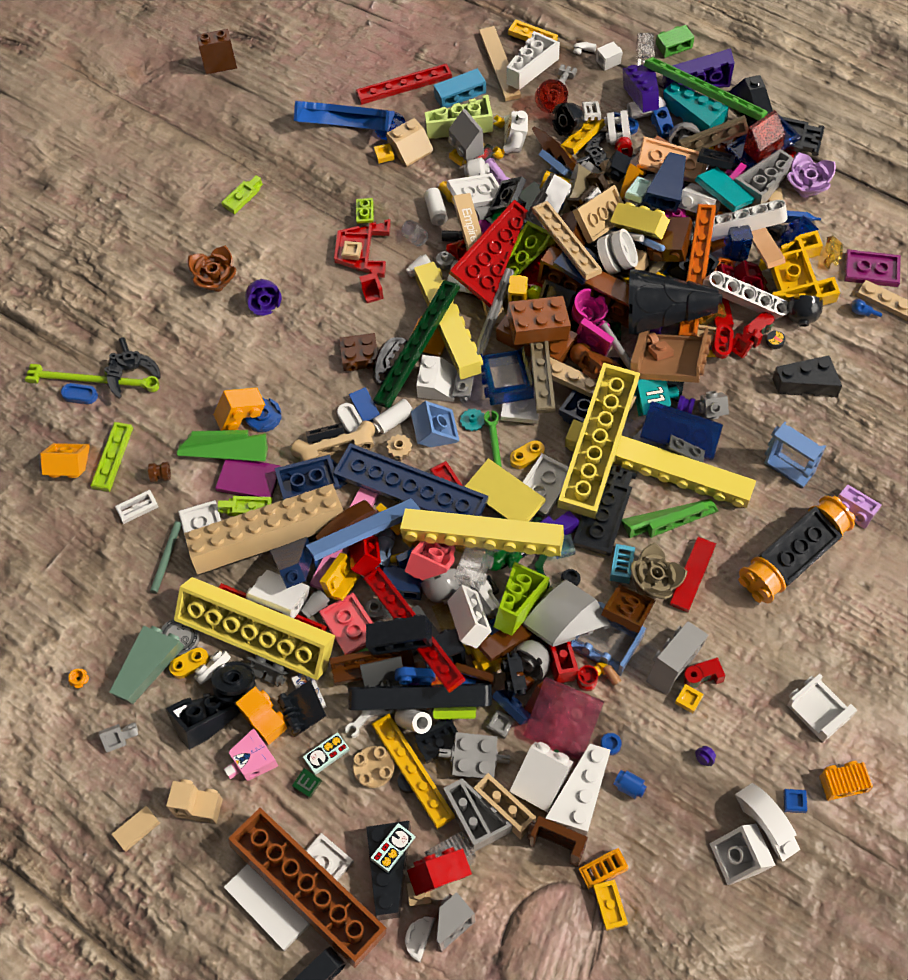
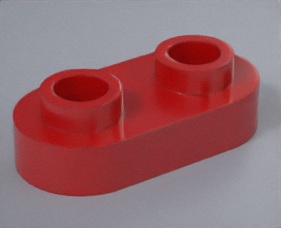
[712,324,734,359]

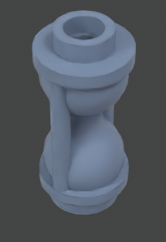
[374,529,395,571]

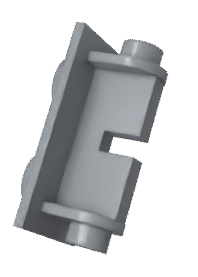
[453,373,474,403]

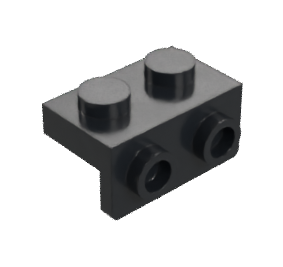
[414,719,458,764]

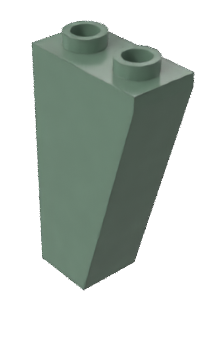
[109,626,184,704]

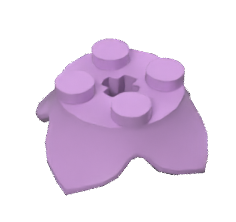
[787,152,836,198]

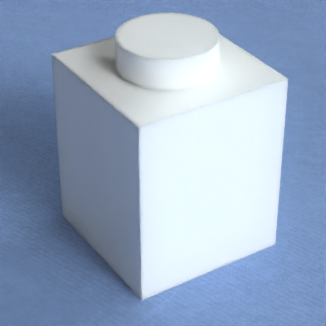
[596,41,623,71]

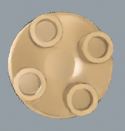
[353,746,395,788]

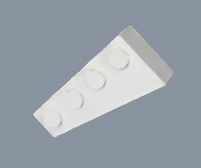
[507,31,560,90]
[545,744,610,836]

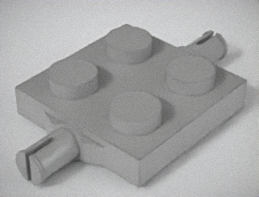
[438,732,510,779]

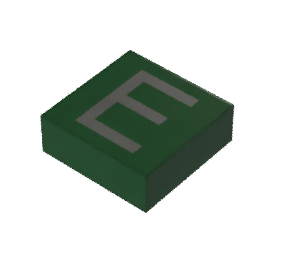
[292,768,322,799]

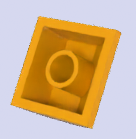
[40,443,90,478]

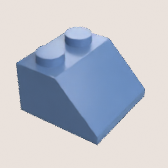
[411,401,459,447]

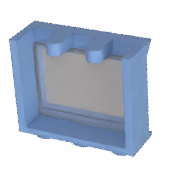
[764,422,826,488]
[570,602,646,676]

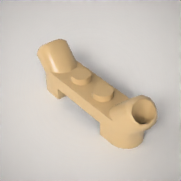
[291,420,376,462]

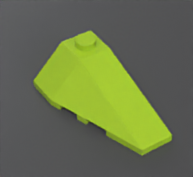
[506,221,552,276]

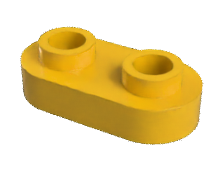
[510,440,545,469]
[169,648,209,679]

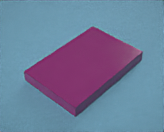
[844,249,901,287]
[216,459,281,498]

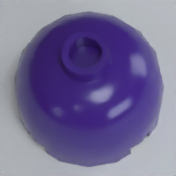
[245,279,282,316]

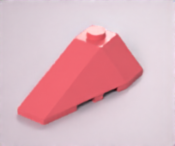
[405,541,455,580]

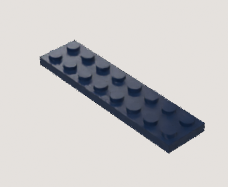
[333,443,489,516]

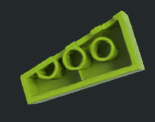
[494,562,550,636]

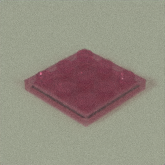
[523,677,605,760]

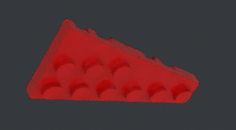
[449,200,528,307]

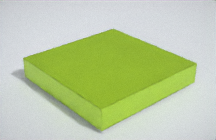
[433,707,476,719]

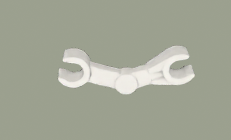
[345,709,394,738]

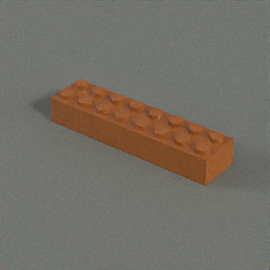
[228,807,387,968]

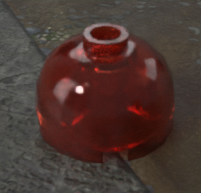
[535,79,569,113]

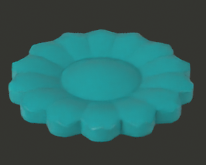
[460,408,485,431]

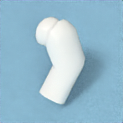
[573,42,597,55]

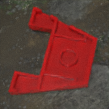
[334,219,391,278]

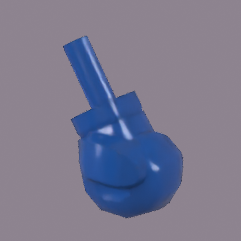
[851,299,882,317]

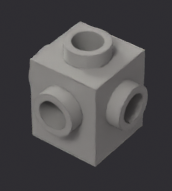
[698,391,729,419]

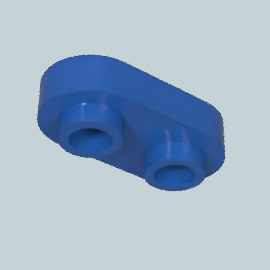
[395,667,436,685]

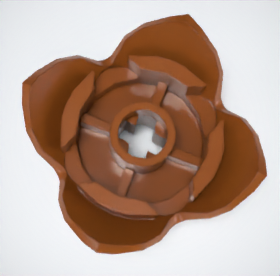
[188,245,236,292]

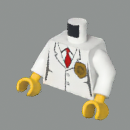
[492,111,528,159]

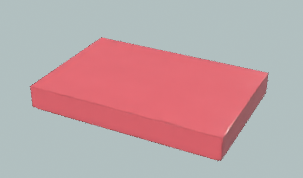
[318,593,373,655]

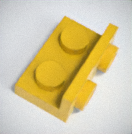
[319,553,361,601]

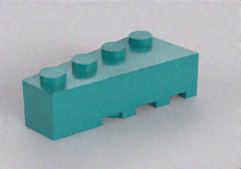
[663,82,729,132]

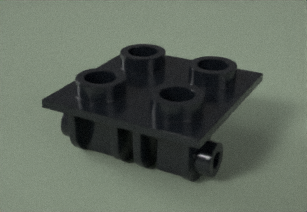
[277,680,326,737]

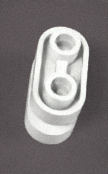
[604,110,631,146]

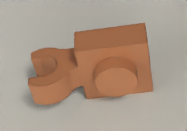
[647,333,674,361]

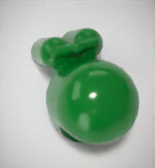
[483,549,523,571]

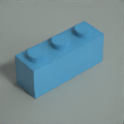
[433,68,486,108]

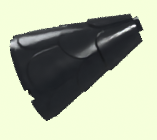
[629,269,722,334]

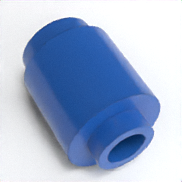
[613,770,647,799]

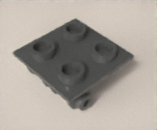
[360,656,403,687]

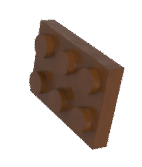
[601,583,656,633]

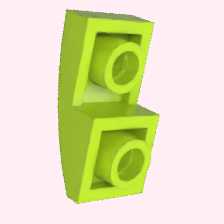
[356,198,374,224]

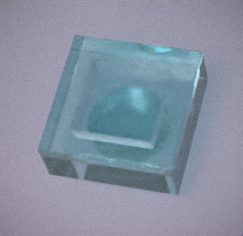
[556,534,576,559]

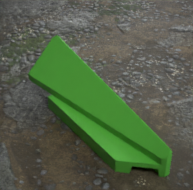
[177,430,268,461]
[621,499,718,538]

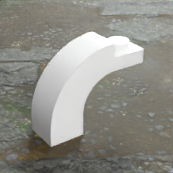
[735,783,800,861]

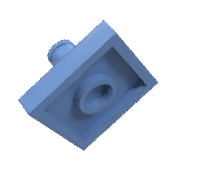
[538,149,573,180]

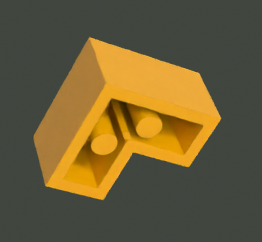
[213,388,265,431]
[236,687,288,745]

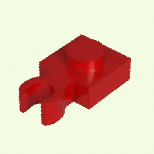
[732,324,758,358]

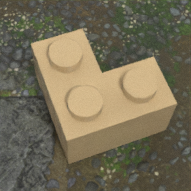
[166,779,223,824]

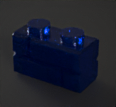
[722,225,753,262]

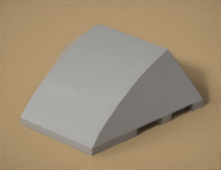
[523,580,610,647]

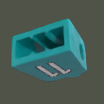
[634,379,679,417]

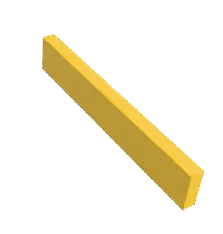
[371,714,455,829]

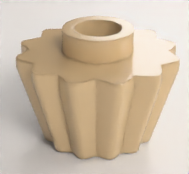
[386,434,412,460]

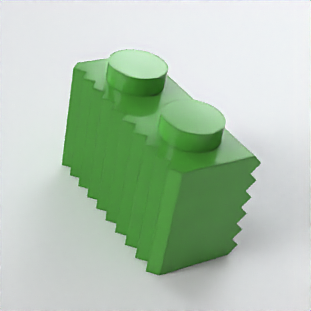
[656,25,694,58]

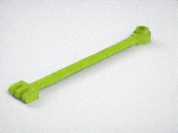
[25,364,160,392]

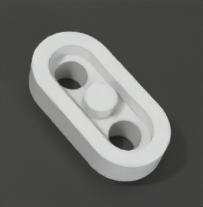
[194,650,231,684]

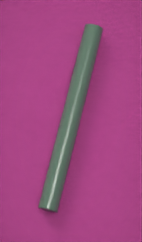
[150,521,182,594]

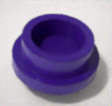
[695,746,716,766]

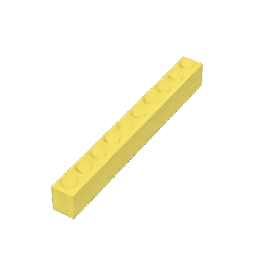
[565,419,756,508]

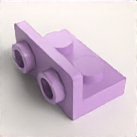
[838,485,882,529]

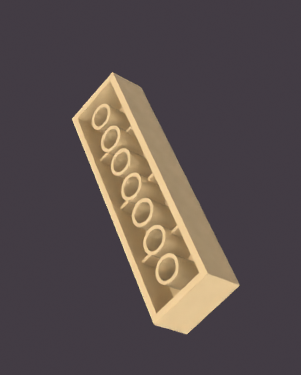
[184,484,343,575]

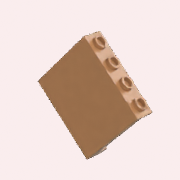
[630,327,711,383]

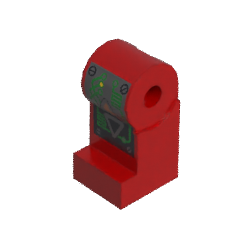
[748,312,774,348]
[683,657,726,688]

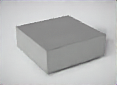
[487,709,515,739]

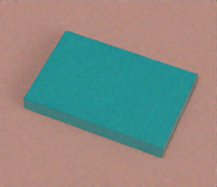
[695,167,755,212]

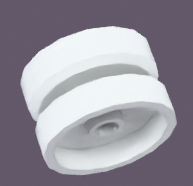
[597,229,638,275]

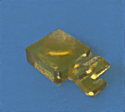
[823,235,843,269]

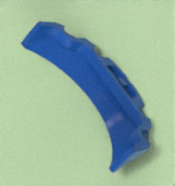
[294,101,395,132]

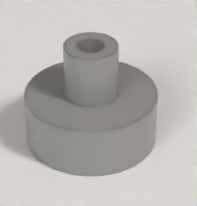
[436,251,454,270]

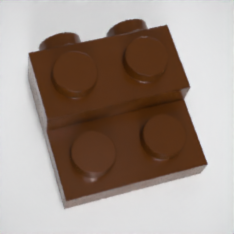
[340,333,378,371]

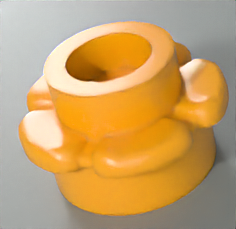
[68,669,89,688]

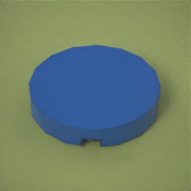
[245,398,282,432]

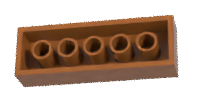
[537,246,629,329]

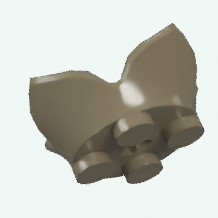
[630,543,687,599]

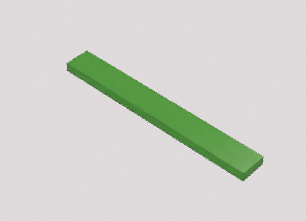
[643,57,768,121]

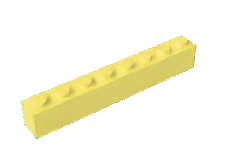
[414,262,483,380]
[400,508,564,557]

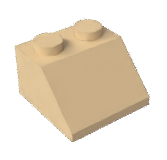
[387,118,434,167]

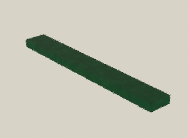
[373,280,460,409]

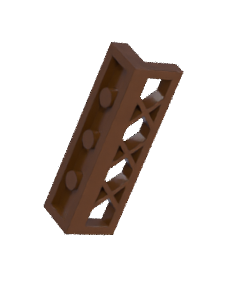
[329,650,415,685]

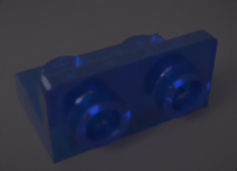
[779,215,819,247]

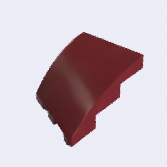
[716,260,770,301]

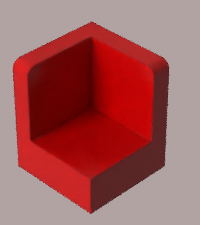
[359,272,384,303]

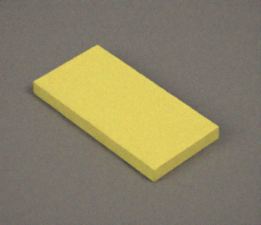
[465,458,546,521]

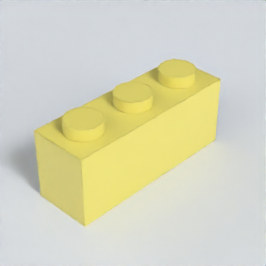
[610,202,670,240]

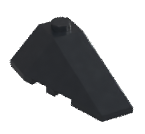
[728,75,774,115]
[166,693,241,750]

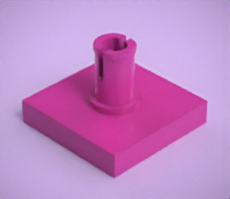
[576,318,615,356]

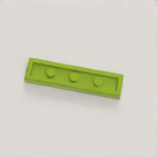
[90,422,133,492]

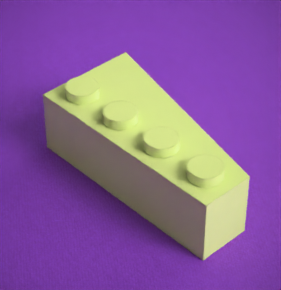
[425,95,493,139]

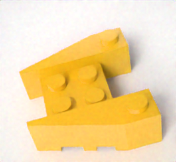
[759,230,840,305]

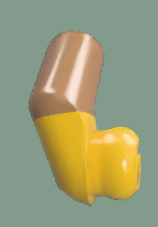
[593,662,622,686]

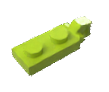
[222,175,263,215]
[218,496,272,516]

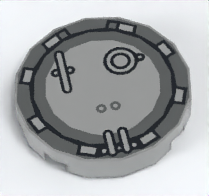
[161,619,200,657]

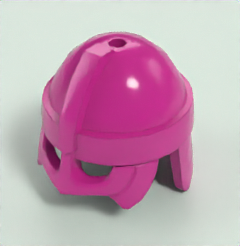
[571,288,609,325]

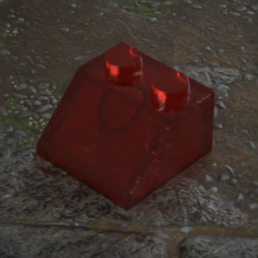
[743,110,786,163]

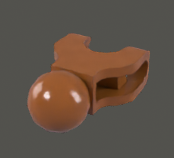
[570,343,622,379]

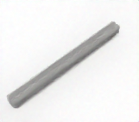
[476,268,514,357]

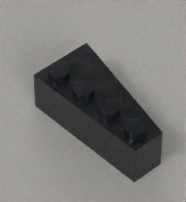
[366,821,411,921]

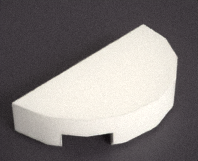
[405,917,435,962]

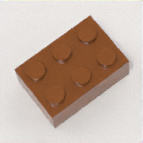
[507,296,571,345]

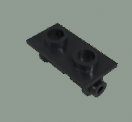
[500,653,528,698]

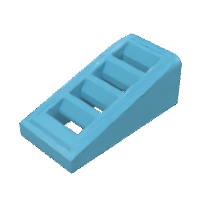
[610,544,635,584]

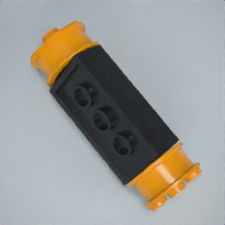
[738,496,855,603]

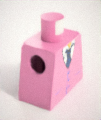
[224,729,278,781]

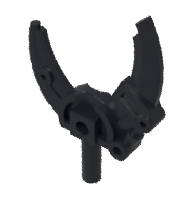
[576,132,636,170]
[104,337,161,399]

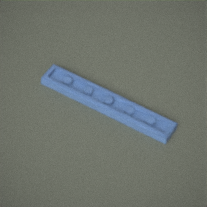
[306,498,420,561]

